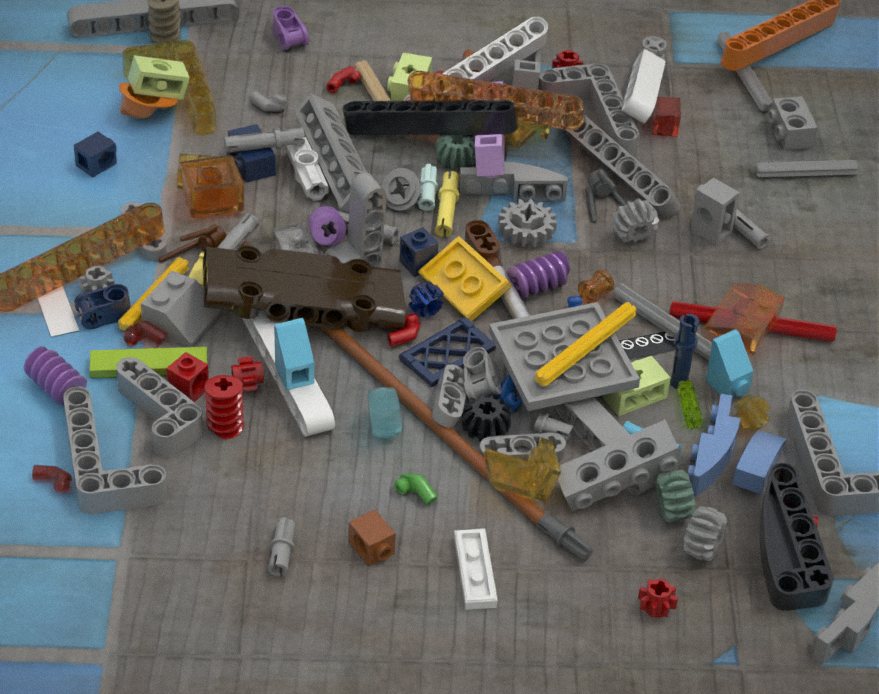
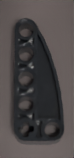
[759,463,834,611]

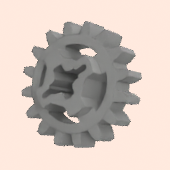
[498,199,557,247]

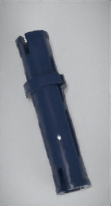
[670,314,699,389]

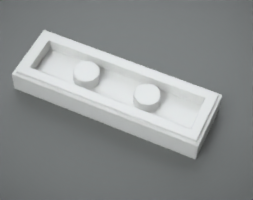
[454,529,498,610]

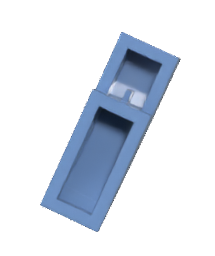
[733,430,787,494]

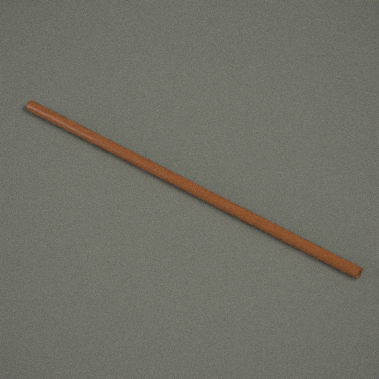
[241,241,546,526]

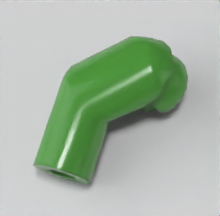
[394,473,438,505]

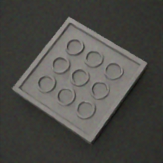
[489,302,640,411]

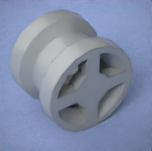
[642,36,667,60]

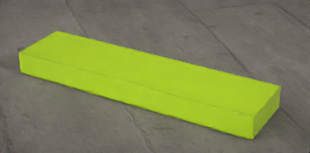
[90,347,207,378]

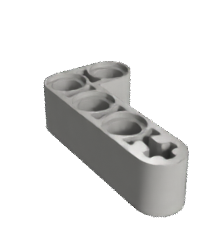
[324,172,386,267]
[116,357,203,458]

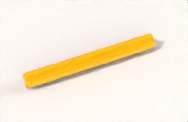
[535,302,637,387]

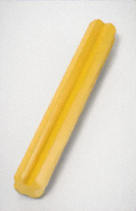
[118,257,189,333]

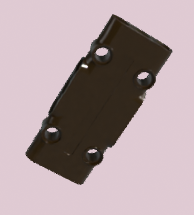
[203,245,406,332]

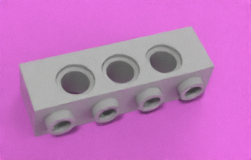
[553,419,685,512]

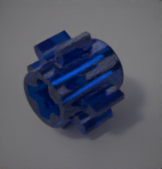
[408,281,444,317]

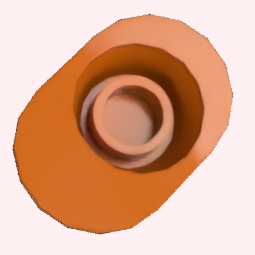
[119,82,178,119]

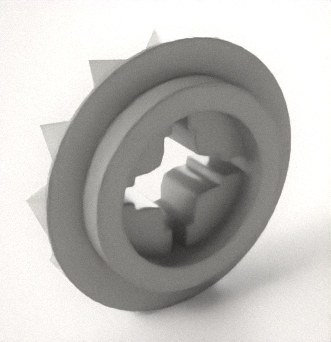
[381,168,422,211]

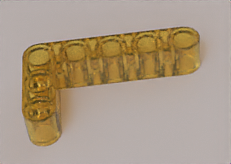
[123,40,216,135]

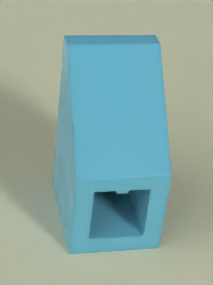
[274,318,314,391]

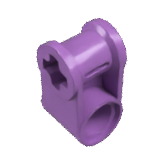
[273,6,309,51]

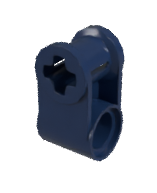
[74,284,131,329]

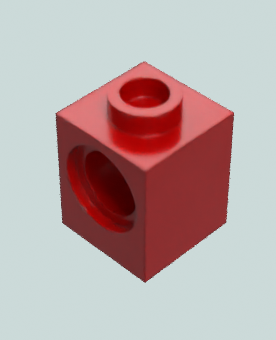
[166,352,209,402]

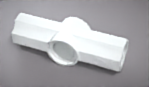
[285,137,329,201]

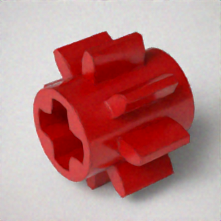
[552,50,584,68]
[231,356,264,392]
[638,579,678,618]

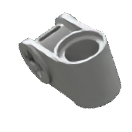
[463,347,502,400]

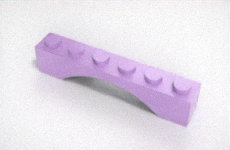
[475,81,505,178]

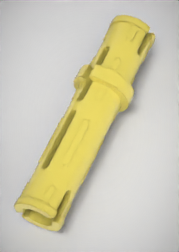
[435,171,460,238]

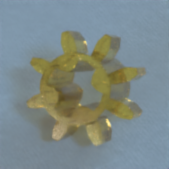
[733,394,771,431]

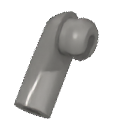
[249,91,287,112]

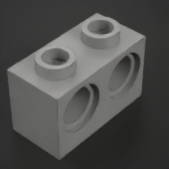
[768,96,818,150]

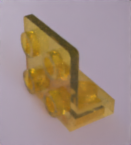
[483,437,561,502]

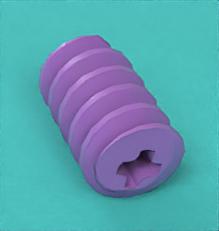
[308,206,346,246]
[507,250,570,299]
[24,346,87,405]

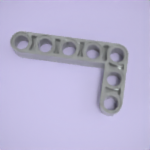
[538,64,639,157]
[63,387,168,514]
[787,389,879,516]

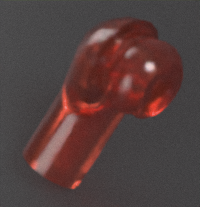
[123,321,168,345]
[32,465,72,492]

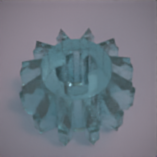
[367,387,402,438]

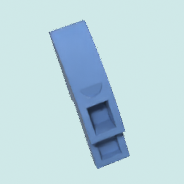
[688,394,741,497]

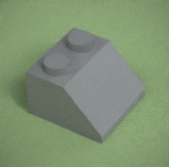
[141,270,221,347]

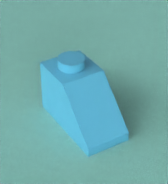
[706,329,753,399]

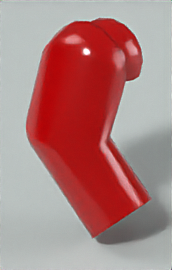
[326,66,361,93]
[387,313,421,347]

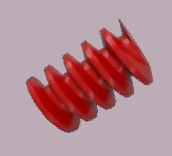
[205,375,244,440]

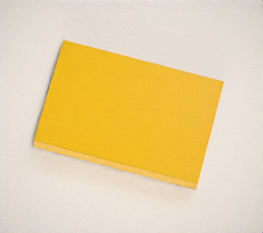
[418,236,512,322]

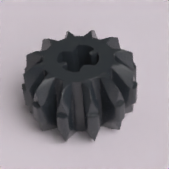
[462,394,511,442]

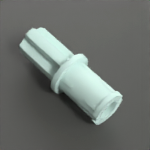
[418,164,439,211]

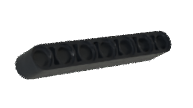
[342,100,518,135]

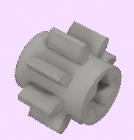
[79,266,115,293]

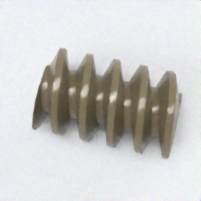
[148,0,181,44]

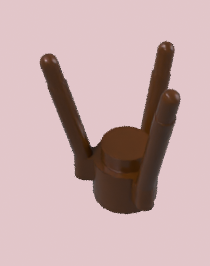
[158,224,227,262]

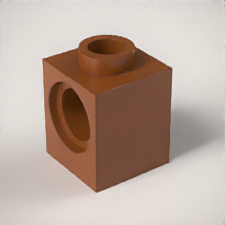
[348,509,396,567]

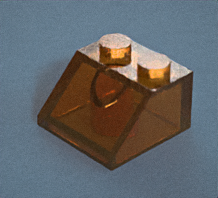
[179,155,244,218]
[705,283,785,355]

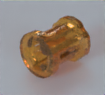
[577,269,614,304]

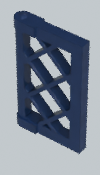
[399,317,496,387]

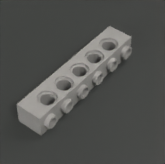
[295,93,367,212]

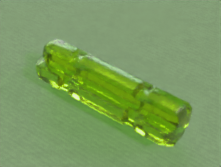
[678,380,703,428]

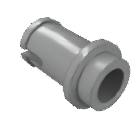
[534,413,574,443]

